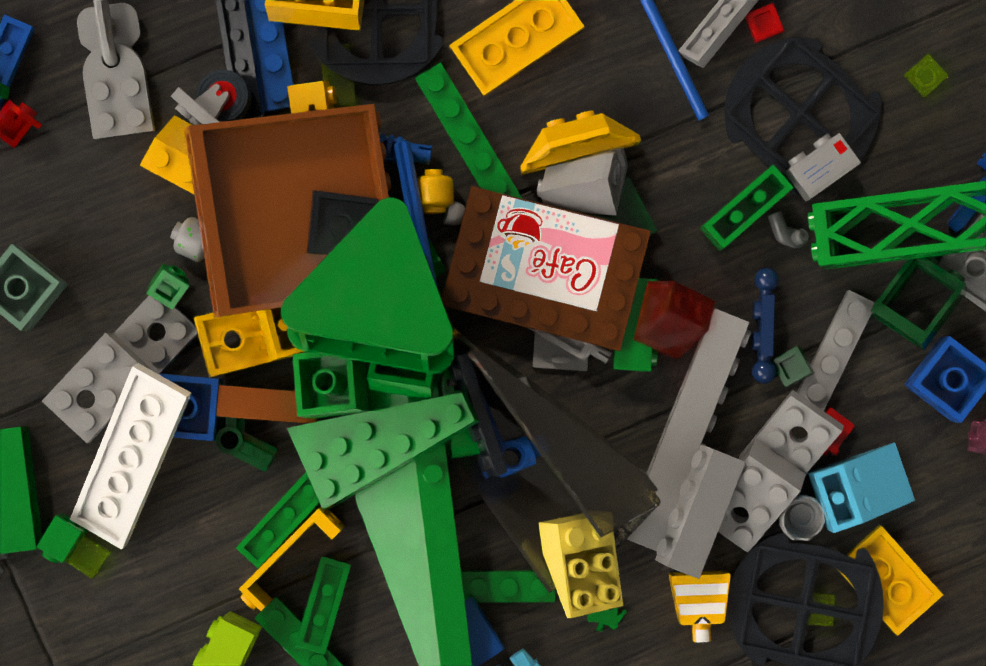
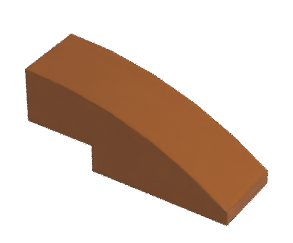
[216,385,316,423]

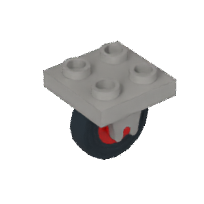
[171,69,252,125]

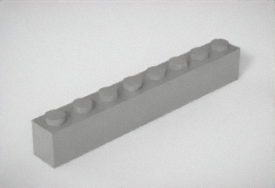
[622,309,751,551]

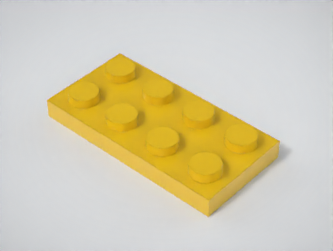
[449,0,585,97]

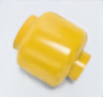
[417,169,454,214]

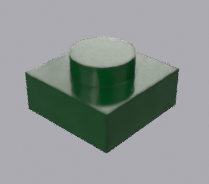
[771,346,814,388]

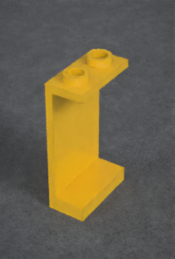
[239,506,346,611]

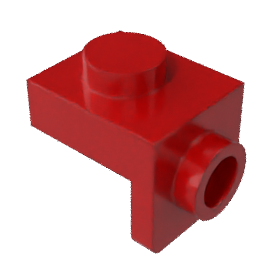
[0,100,42,148]

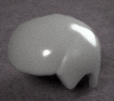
[779,494,826,541]

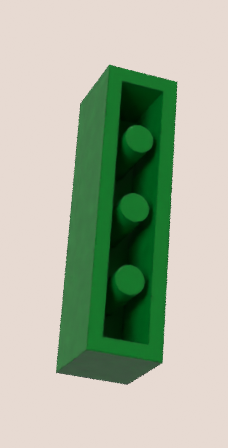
[0,426,43,554]

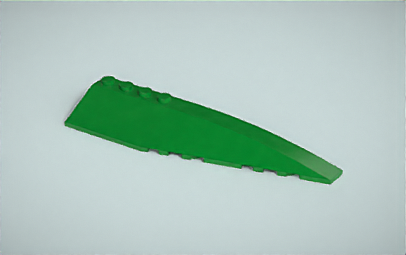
[346,375,472,666]

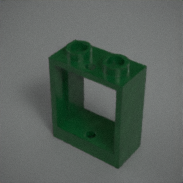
[871,257,968,351]

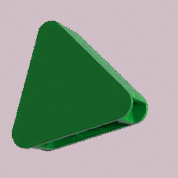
[281,198,454,374]

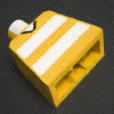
[669,570,730,642]

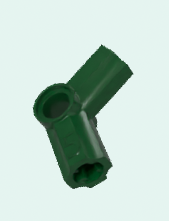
[215,416,279,472]

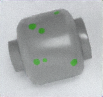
[170,217,204,262]

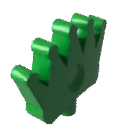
[587,607,627,632]

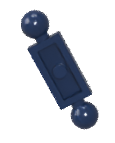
[752,268,779,384]

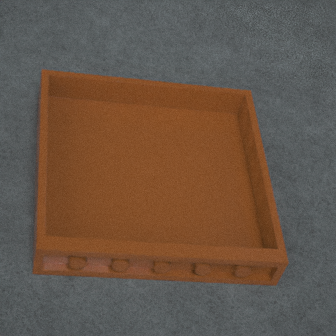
[184,104,391,318]

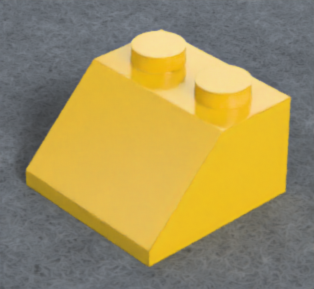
[140,115,194,195]

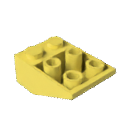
[539,512,623,618]

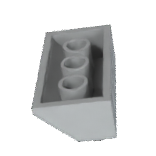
[655,444,745,579]

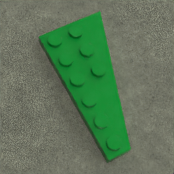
[287,392,480,510]

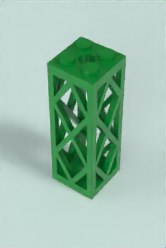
[808,181,986,270]

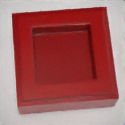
[744,3,785,44]

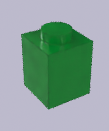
[36,513,88,564]

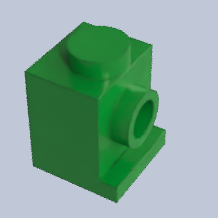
[146,263,190,310]

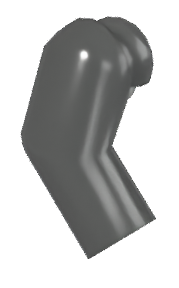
[767,211,809,248]

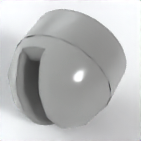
[443,201,466,226]

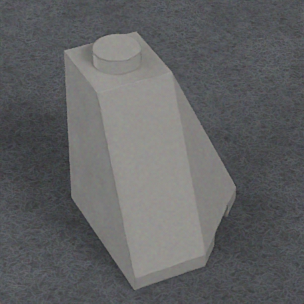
[537,147,628,215]

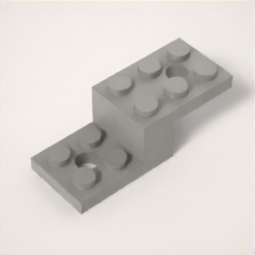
[42,296,198,443]
[718,390,844,553]

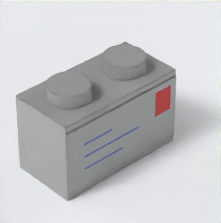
[784,133,861,202]

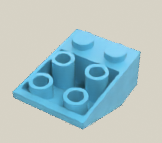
[807,442,915,533]

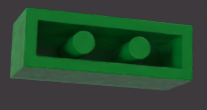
[699,164,794,251]
[612,278,662,372]

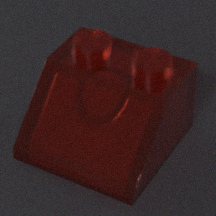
[634,281,715,359]

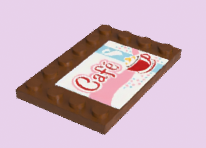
[442,186,651,351]

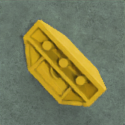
[520,111,641,175]

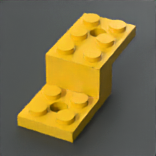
[194,308,305,378]

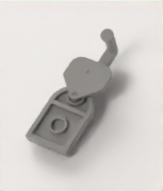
[77,0,155,139]

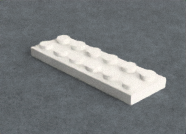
[70,363,192,549]

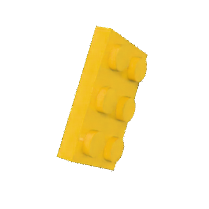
[838,525,943,636]

